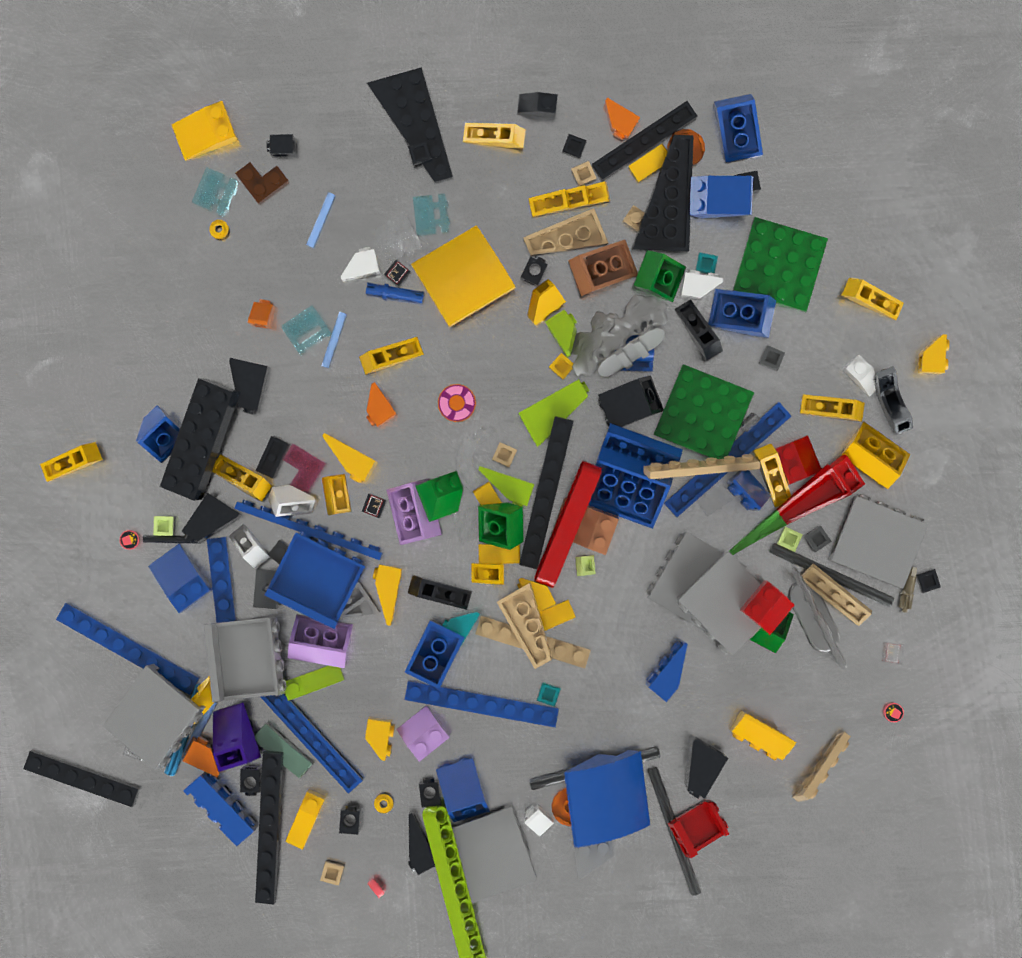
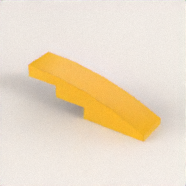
[529,181,610,217]

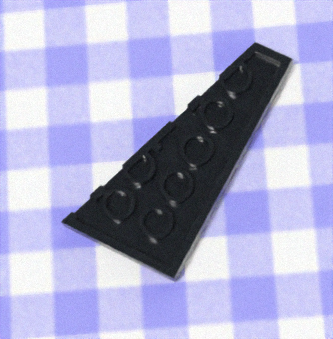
[367,67,453,183]
[631,135,694,252]

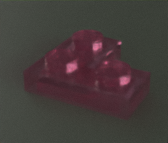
[283,444,326,494]

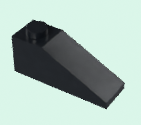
[675,299,723,360]
[408,575,472,610]
[408,810,435,875]

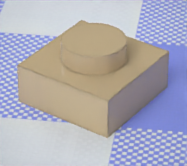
[571,161,597,186]
[622,205,645,232]
[492,442,517,467]
[320,861,344,886]

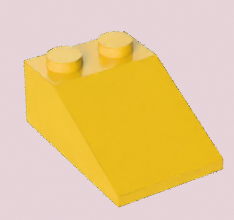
[171,101,239,161]
[322,433,378,483]

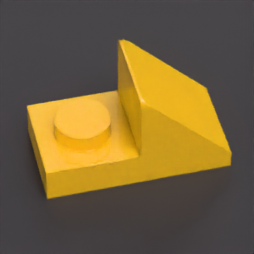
[471,563,504,585]

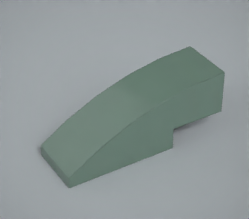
[255,723,313,778]

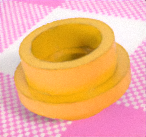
[209,220,229,239]
[374,794,393,813]

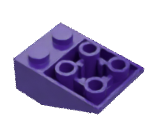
[213,702,261,772]

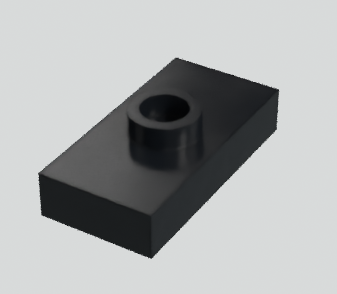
[255,436,289,479]

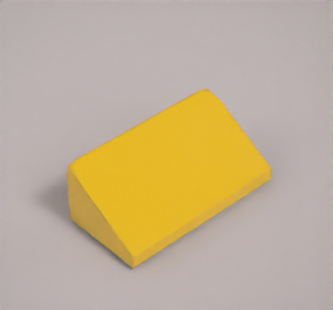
[322,474,351,515]

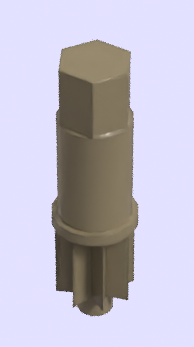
[899,567,917,613]

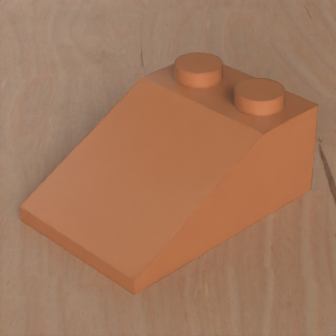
[568,240,638,296]
[552,497,619,555]

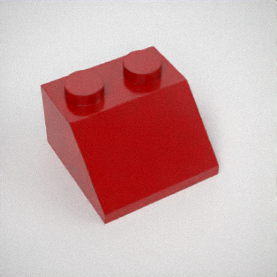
[775,435,822,485]
[740,580,795,635]

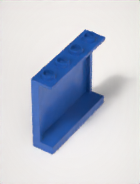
[265,531,366,629]

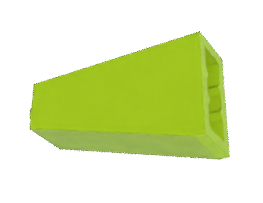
[518,379,589,447]

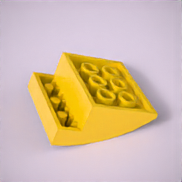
[411,225,516,327]

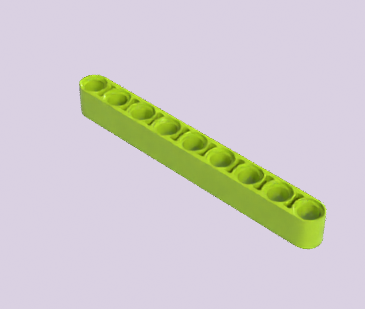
[422,806,486,958]

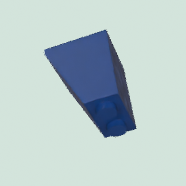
[436,758,490,823]

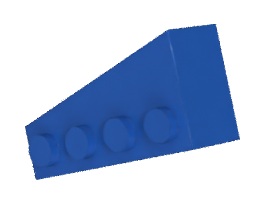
[183,772,256,847]

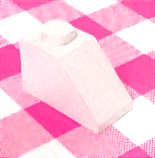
[341,247,380,282]
[843,355,876,397]
[269,485,315,517]
[229,524,270,569]

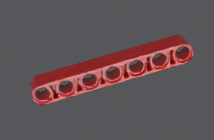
[534,461,602,588]

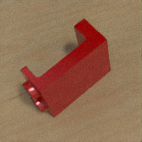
[667,800,729,858]

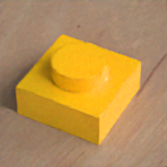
[549,353,574,380]

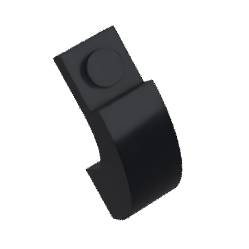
[874,366,913,435]

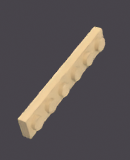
[644,454,760,479]
[475,616,591,668]

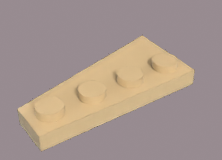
[523,208,609,256]
[497,582,553,669]
[792,732,851,802]

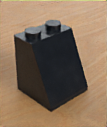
[598,375,664,427]
[684,734,728,799]

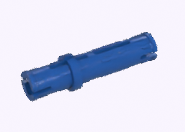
[366,282,424,304]

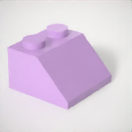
[396,705,450,762]

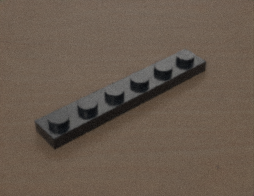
[592,101,698,181]
[23,750,140,807]

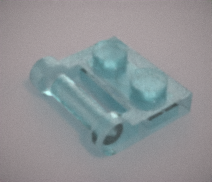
[281,305,332,355]

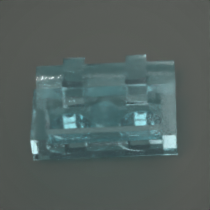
[192,167,237,215]
[413,194,450,236]

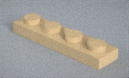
[801,564,872,626]

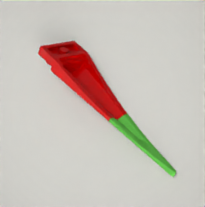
[729,454,865,555]

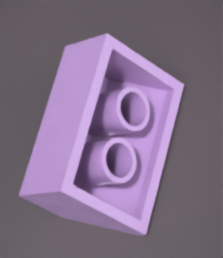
[387,479,442,545]
[288,615,353,668]

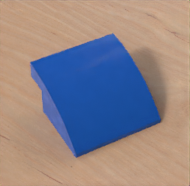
[588,423,683,529]
[564,750,650,848]

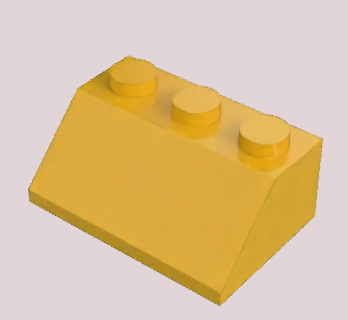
[841,422,911,489]
[730,710,797,761]

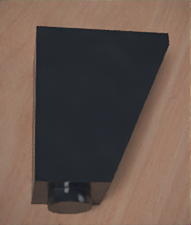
[229,358,270,414]
[182,493,241,544]

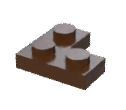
[235,162,289,204]

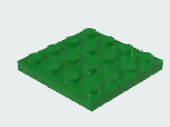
[733,217,828,312]
[654,364,754,459]

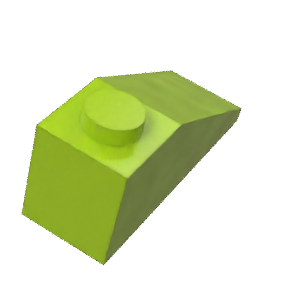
[478,466,534,507]
[285,665,345,701]

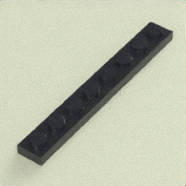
[519,416,574,569]
[255,751,284,905]

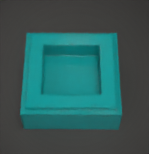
[695,252,718,274]
[537,682,561,707]

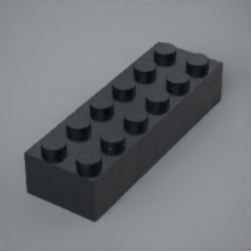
[160,378,240,501]

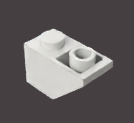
[680,270,723,300]
[524,804,554,836]

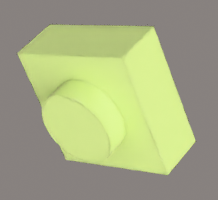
[153,516,174,536]
[777,527,803,552]
[575,555,596,576]

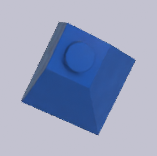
[136,405,180,463]

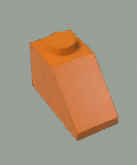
[604,97,640,140]
[248,299,275,329]
[366,382,397,428]
[182,736,219,777]

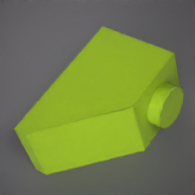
[545,309,577,358]

